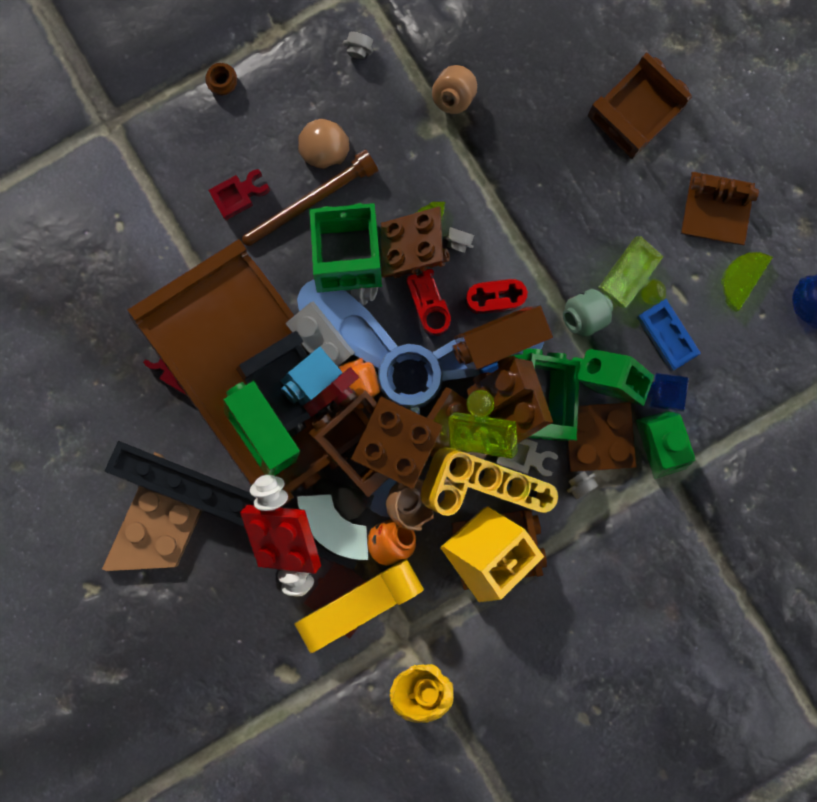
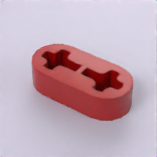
[466,279,528,314]

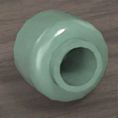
[563,289,613,337]

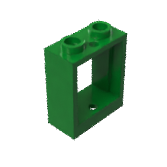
[310,203,382,293]
[511,348,580,441]
[223,381,300,476]

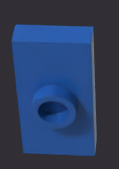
[637,299,701,372]

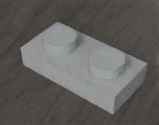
[286,301,355,367]

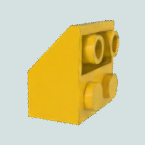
[440,506,544,602]

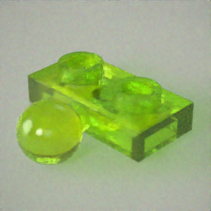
[598,236,667,308]
[448,390,518,459]

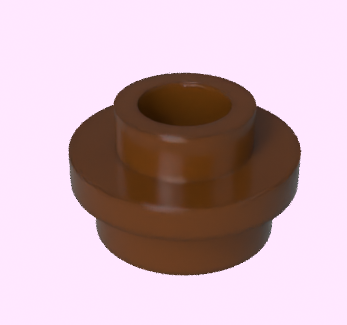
[205,63,238,95]

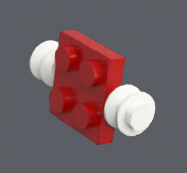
[240,475,322,597]

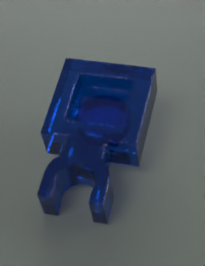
[647,373,689,412]

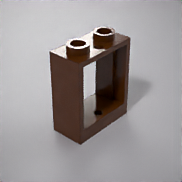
[452,305,553,370]
[309,388,389,497]

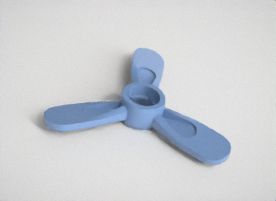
[297,279,544,517]

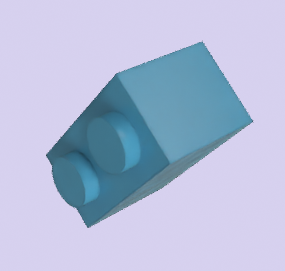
[280,347,342,406]

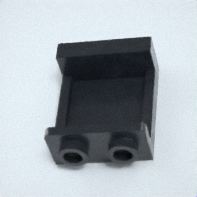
[236,330,334,437]

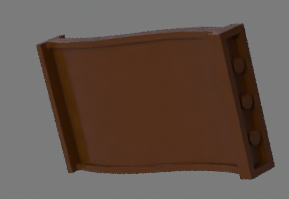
[127,239,369,508]

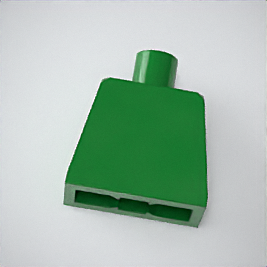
[572,349,654,406]
[635,411,695,479]

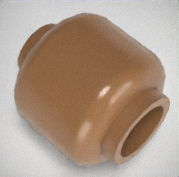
[432,65,478,114]

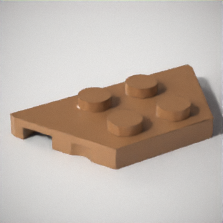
[102,452,202,571]

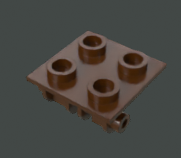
[681,172,759,246]
[381,206,450,279]
[351,397,443,489]

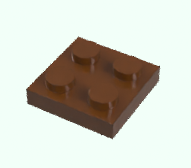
[566,402,636,472]

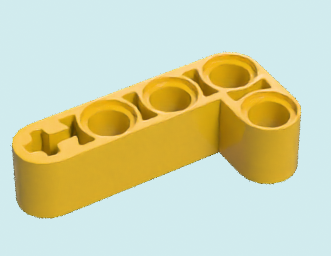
[420,447,558,516]
[294,559,424,654]

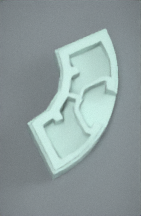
[297,494,368,560]

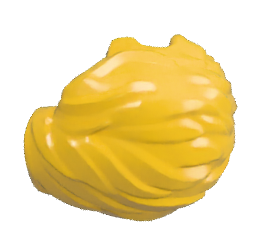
[389,664,453,723]

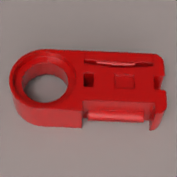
[407,269,451,336]

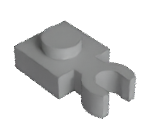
[495,439,558,477]

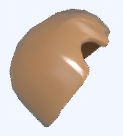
[298,119,349,169]
[385,479,434,531]

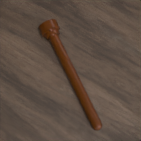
[242,149,379,246]

